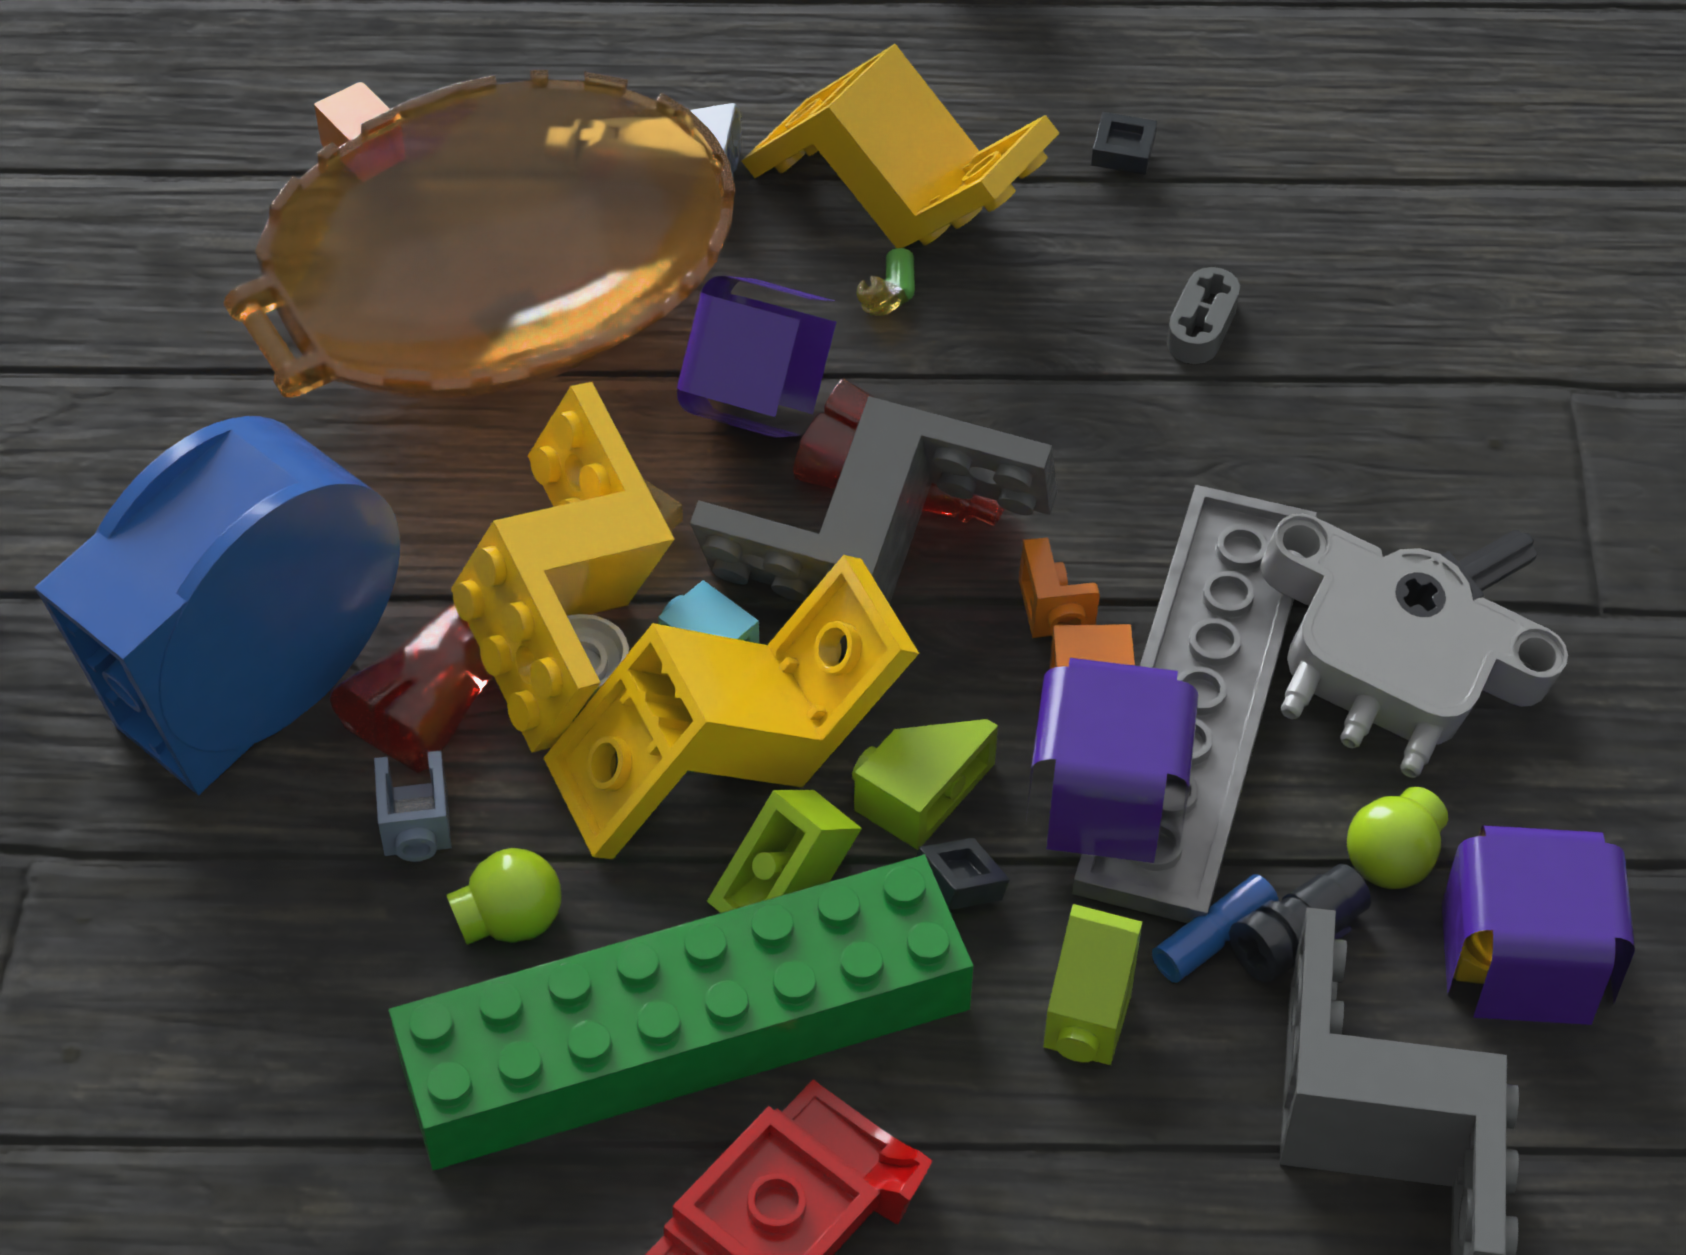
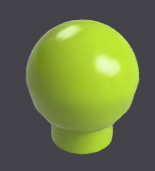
[1347,787,1448,889]
[447,848,562,945]

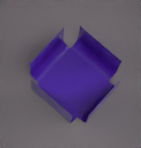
[677,276,836,438]
[1026,658,1199,863]
[1442,825,1635,1025]

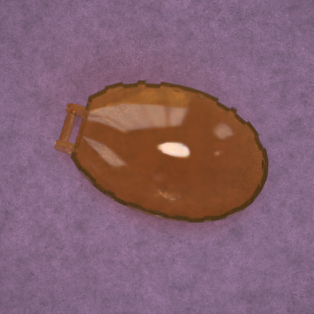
[223,70,736,398]

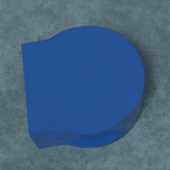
[34,416,400,796]

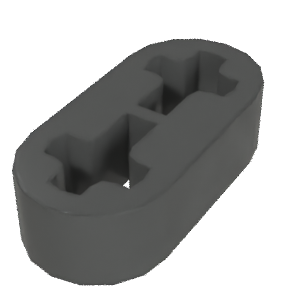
[1167,267,1240,364]

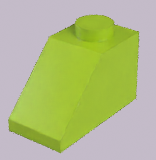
[852,719,998,850]
[707,790,862,913]
[1043,904,1142,1065]

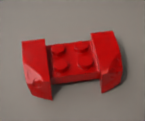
[645,1080,932,1255]

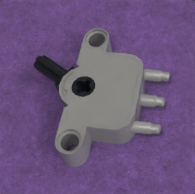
[1261,513,1568,778]

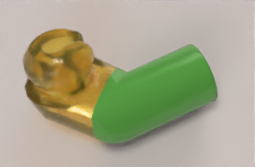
[856,248,915,316]

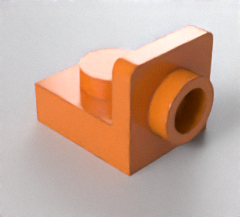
[1019,537,1100,638]

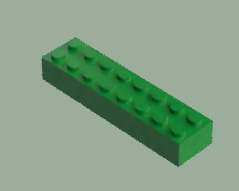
[389,855,973,1171]

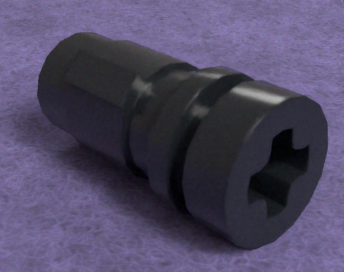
[1229,864,1371,983]

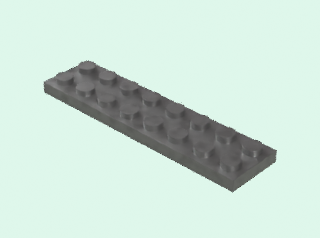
[1072,485,1317,923]

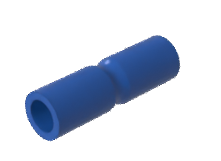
[1152,874,1279,983]

